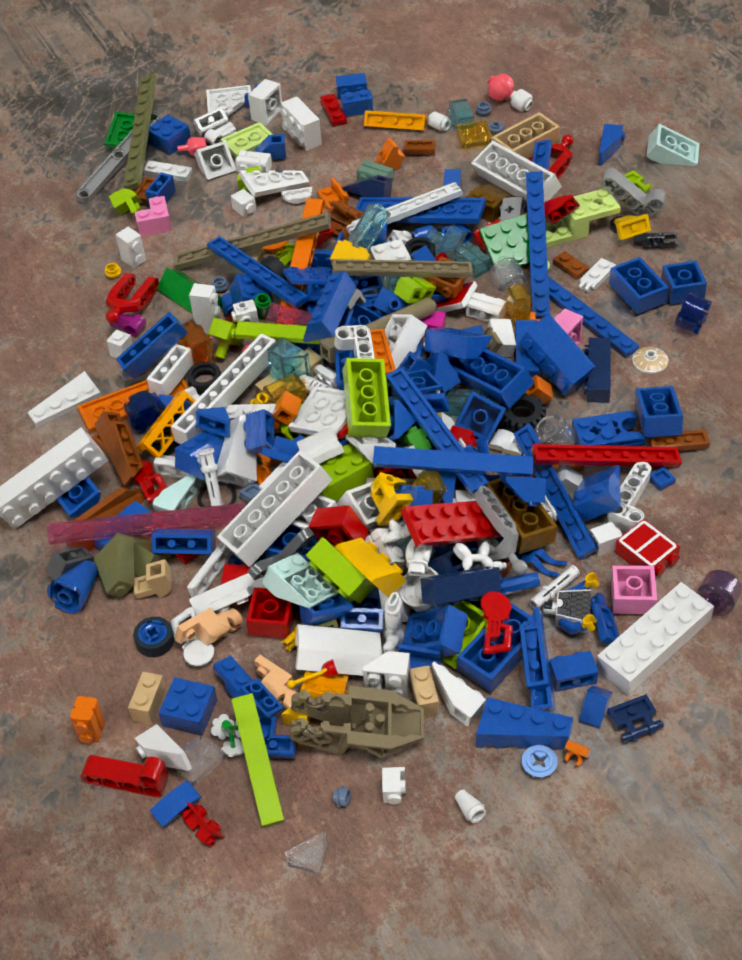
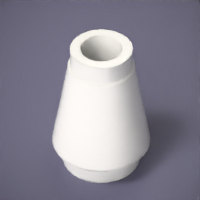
[455,790,486,823]

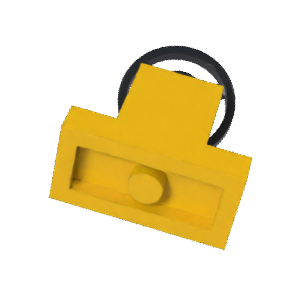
[610,214,651,240]

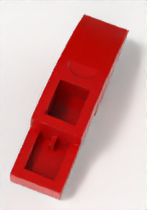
[524,195,580,225]

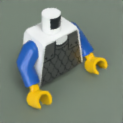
[543,572,599,635]

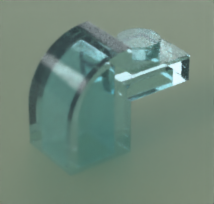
[426,225,468,253]

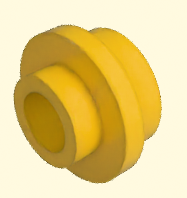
[104,263,121,278]

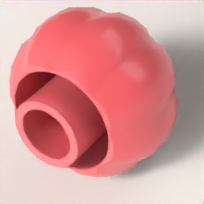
[487,74,514,102]

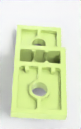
[545,189,621,248]

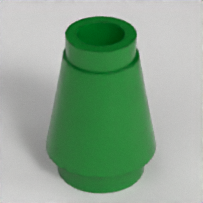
[254,293,271,318]

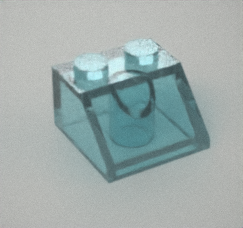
[267,338,312,384]

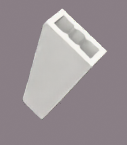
[216,415,257,487]

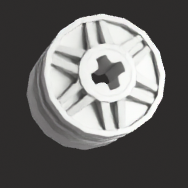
[400,567,450,613]

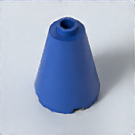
[47,560,99,614]

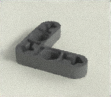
[248,527,315,580]

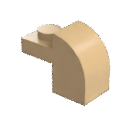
[134,559,172,599]

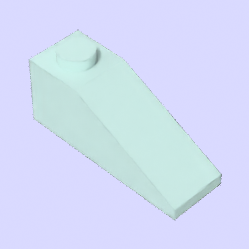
[153,474,204,523]

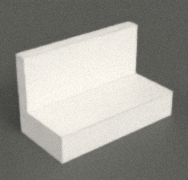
[296,426,344,464]

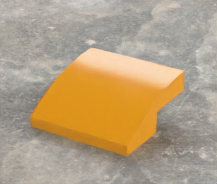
[300,670,349,699]

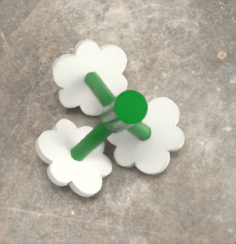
[211,714,244,757]

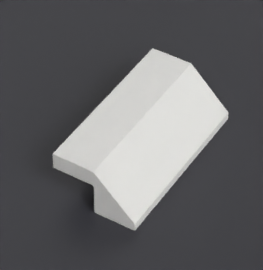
[295,624,382,676]

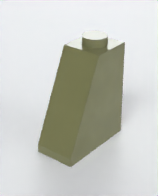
[94,533,134,598]

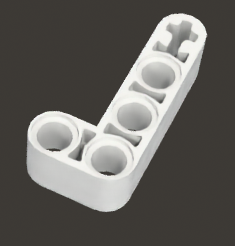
[334,325,375,359]
[607,462,651,532]

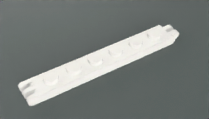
[346,182,463,236]

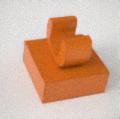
[565,740,592,766]

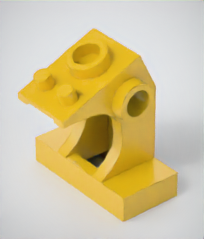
[371,472,414,526]

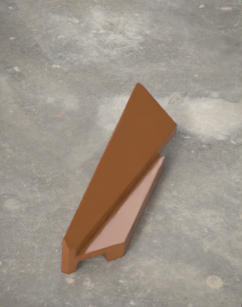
[64,487,146,552]

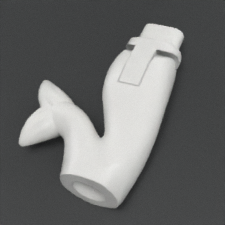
[384,519,433,577]
[382,592,404,653]

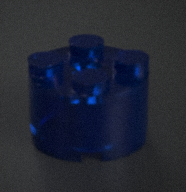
[675,293,712,334]
[124,391,164,434]

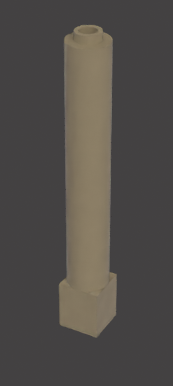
[320,297,437,364]

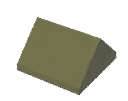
[131,536,172,577]

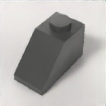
[46,545,94,580]

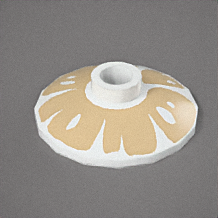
[632,347,669,374]

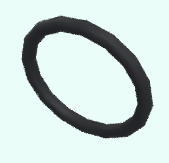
[197,481,237,513]

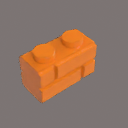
[70,696,106,744]

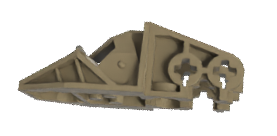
[289,685,424,759]

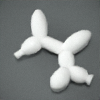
[453,541,507,570]

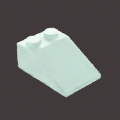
[646,124,699,166]

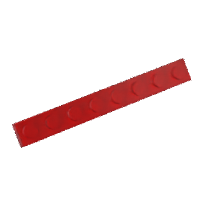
[531,444,682,467]

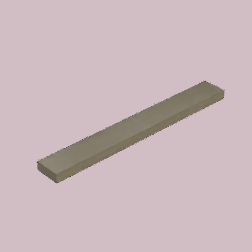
[332,259,473,278]

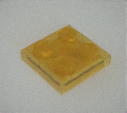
[456,121,492,148]

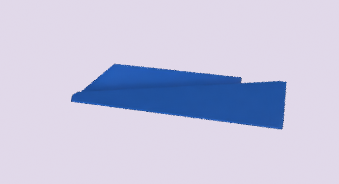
[520,607,557,714]

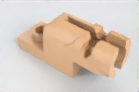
[175,608,243,645]
[254,655,298,711]

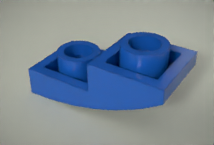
[149,780,202,828]

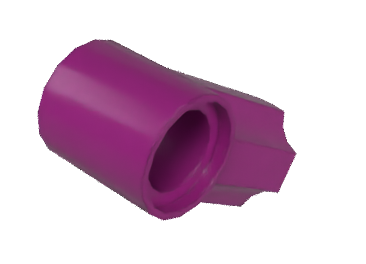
[109,313,146,337]

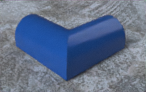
[259,716,297,759]

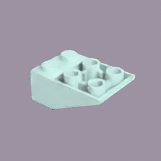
[262,552,339,608]

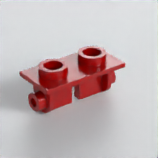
[182,802,225,847]

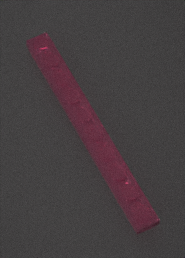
[47,503,244,545]

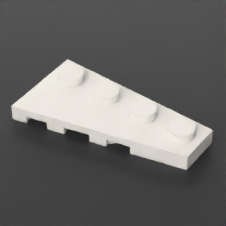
[239,170,310,197]
[28,371,102,428]

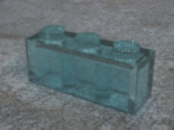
[347,204,391,252]

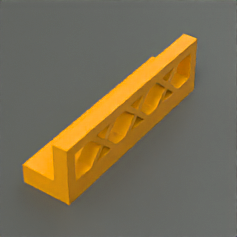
[364,110,428,131]
[136,390,196,458]

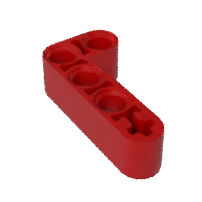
[80,755,169,797]

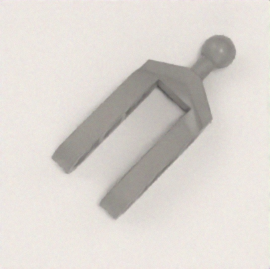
[474,486,528,576]

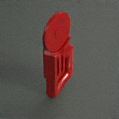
[132,460,167,504]
[481,591,513,655]

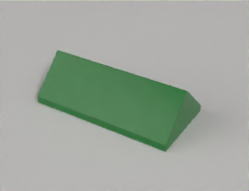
[157,267,223,314]

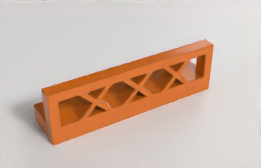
[370,329,396,375]

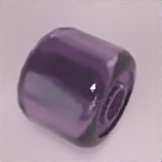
[696,570,741,616]

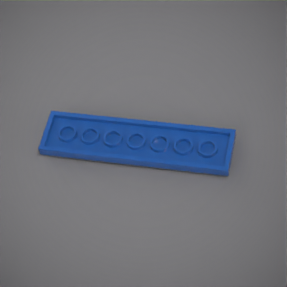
[356,197,486,224]

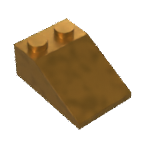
[466,183,515,222]

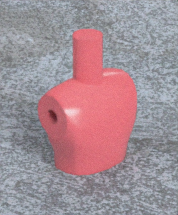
[177,137,206,156]

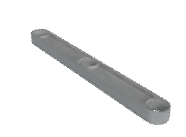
[77,111,160,203]

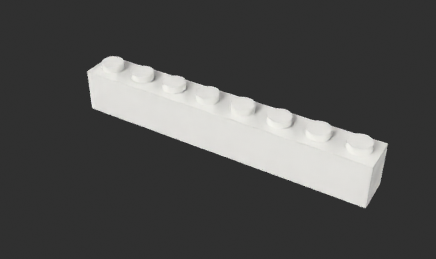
[171,333,278,444]

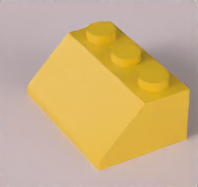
[335,538,407,597]

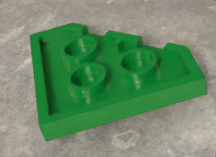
[104,111,157,149]

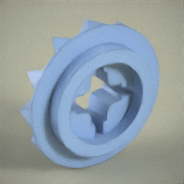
[522,745,558,779]

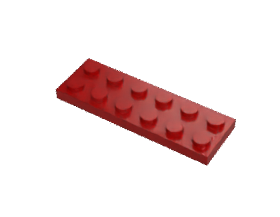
[400,501,503,547]

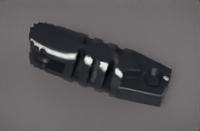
[634,232,678,248]

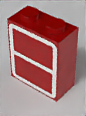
[615,519,680,577]

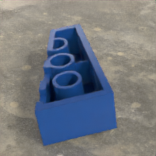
[476,697,573,750]

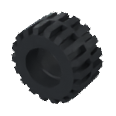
[499,393,546,437]

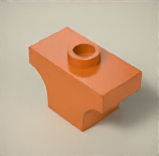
[375,138,405,170]

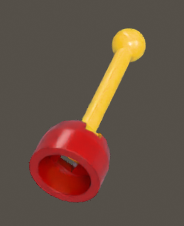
[287,659,338,688]

